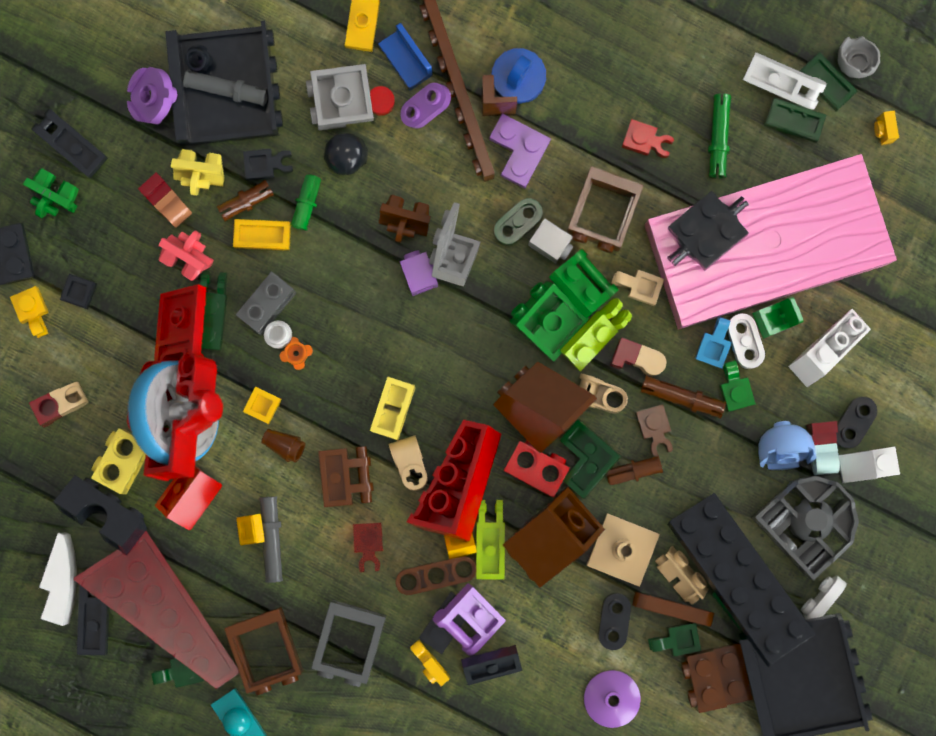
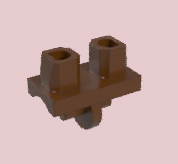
[379,195,431,243]

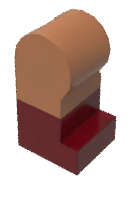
[138,172,192,228]

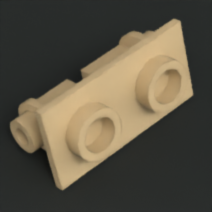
[655,546,708,605]

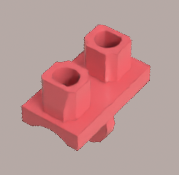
[158,231,214,281]

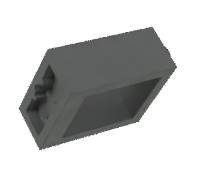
[312,600,387,687]

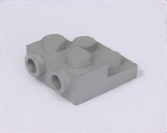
[306,64,374,131]

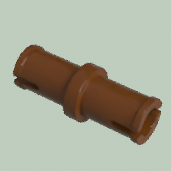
[216,180,274,222]

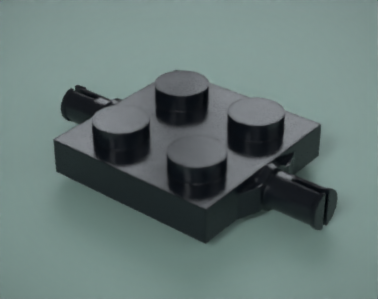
[667,191,749,271]

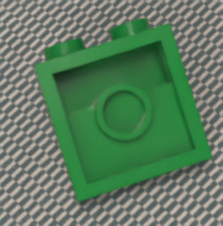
[509,281,589,362]

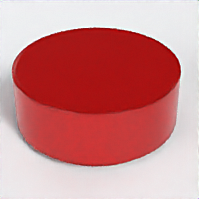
[370,86,395,116]

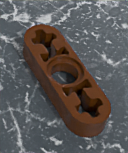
[632,592,715,627]

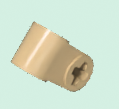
[579,373,628,414]
[389,435,428,491]

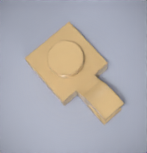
[611,270,664,306]

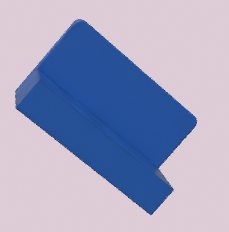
[378,23,432,91]

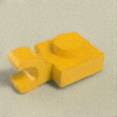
[10,286,49,338]

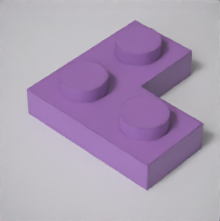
[489,113,551,189]

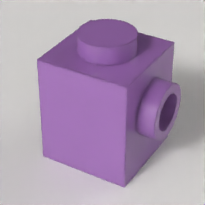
[400,250,438,296]

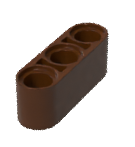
[396,556,477,595]

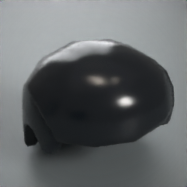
[324,133,368,175]

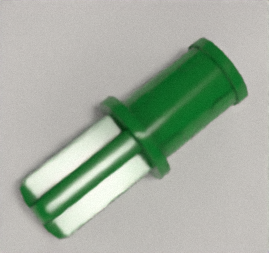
[290,174,321,231]

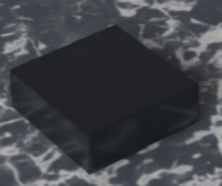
[59,274,97,310]

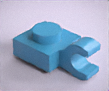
[695,317,732,368]

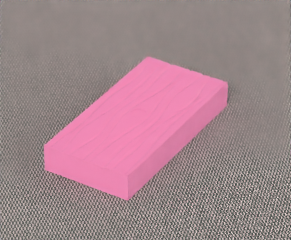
[645,154,897,330]

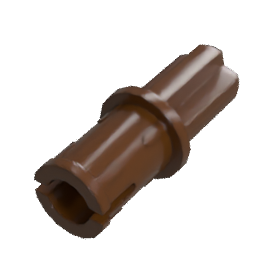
[606,455,663,485]

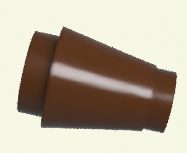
[261,429,305,463]

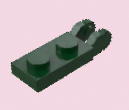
[200,270,227,351]

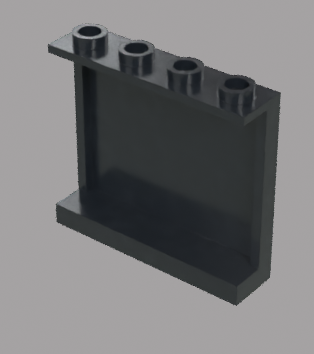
[165,21,283,146]
[739,613,873,736]

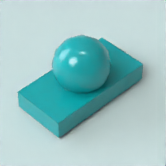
[211,688,266,736]

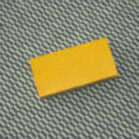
[233,219,291,250]

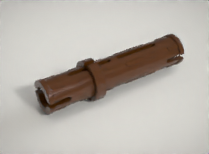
[640,375,726,419]

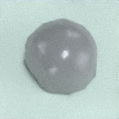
[838,36,880,78]

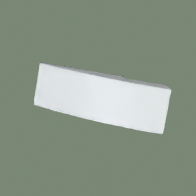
[39,532,77,626]

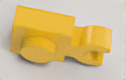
[410,640,450,686]

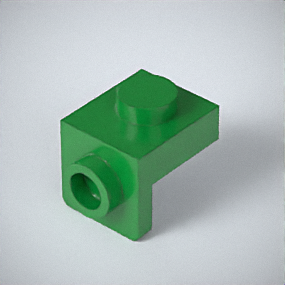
[752,297,804,339]

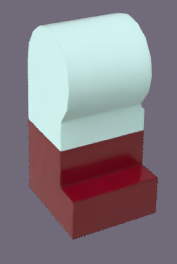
[806,421,840,475]

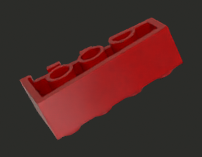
[406,420,502,542]

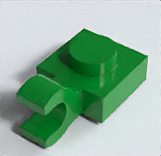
[719,360,756,412]

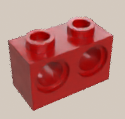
[503,440,569,498]

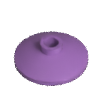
[584,670,641,728]

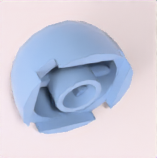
[759,421,816,470]

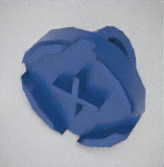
[492,49,546,104]

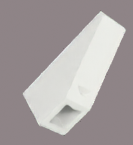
[788,309,871,387]

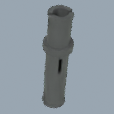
[183,70,268,106]
[259,496,283,583]

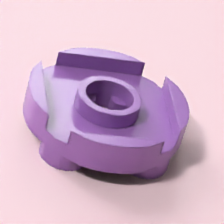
[127,67,177,124]

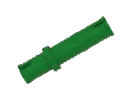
[708,94,731,179]

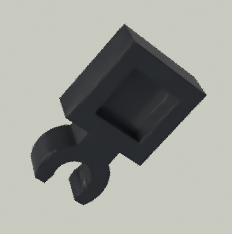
[243,148,293,181]

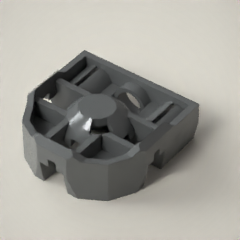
[752,476,859,580]

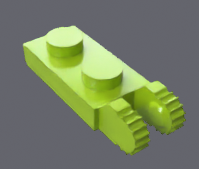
[560,298,632,372]
[476,500,505,579]

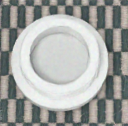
[264,320,292,349]

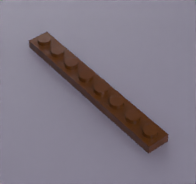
[419,0,495,182]

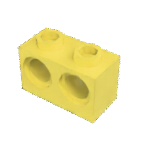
[370,377,416,440]
[91,428,145,494]

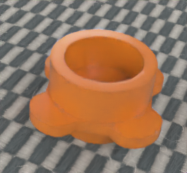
[280,337,313,370]

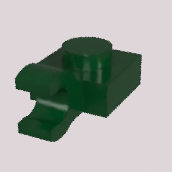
[648,622,701,656]
[151,658,205,688]

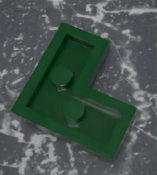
[560,419,622,499]

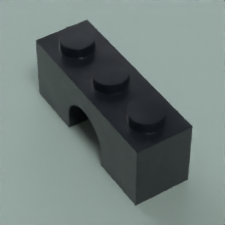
[54,475,147,556]

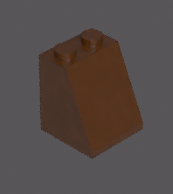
[493,362,597,453]
[503,487,605,588]

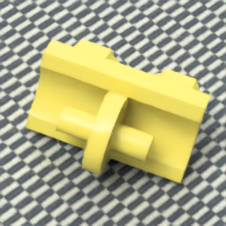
[171,149,225,196]

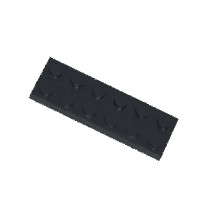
[667,493,816,667]

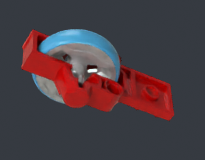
[127,284,223,481]

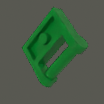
[549,248,620,318]

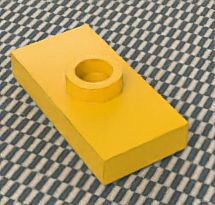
[345,0,380,52]

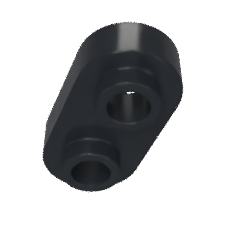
[836,397,877,449]
[598,593,631,650]

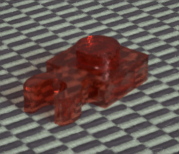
[353,522,383,572]

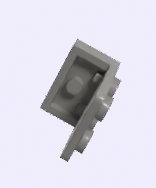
[429,202,480,287]

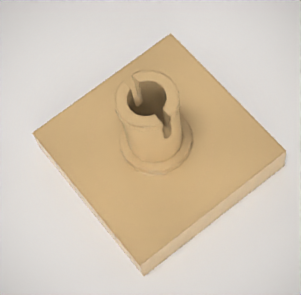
[586,513,660,587]

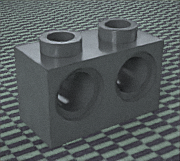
[236,271,296,336]

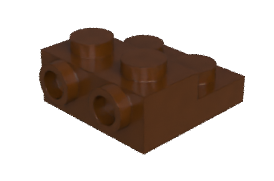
[681,643,753,713]

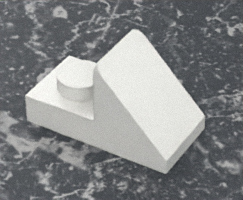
[839,447,900,483]

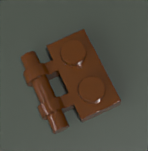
[318,446,374,507]

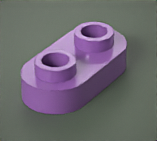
[401,83,451,128]

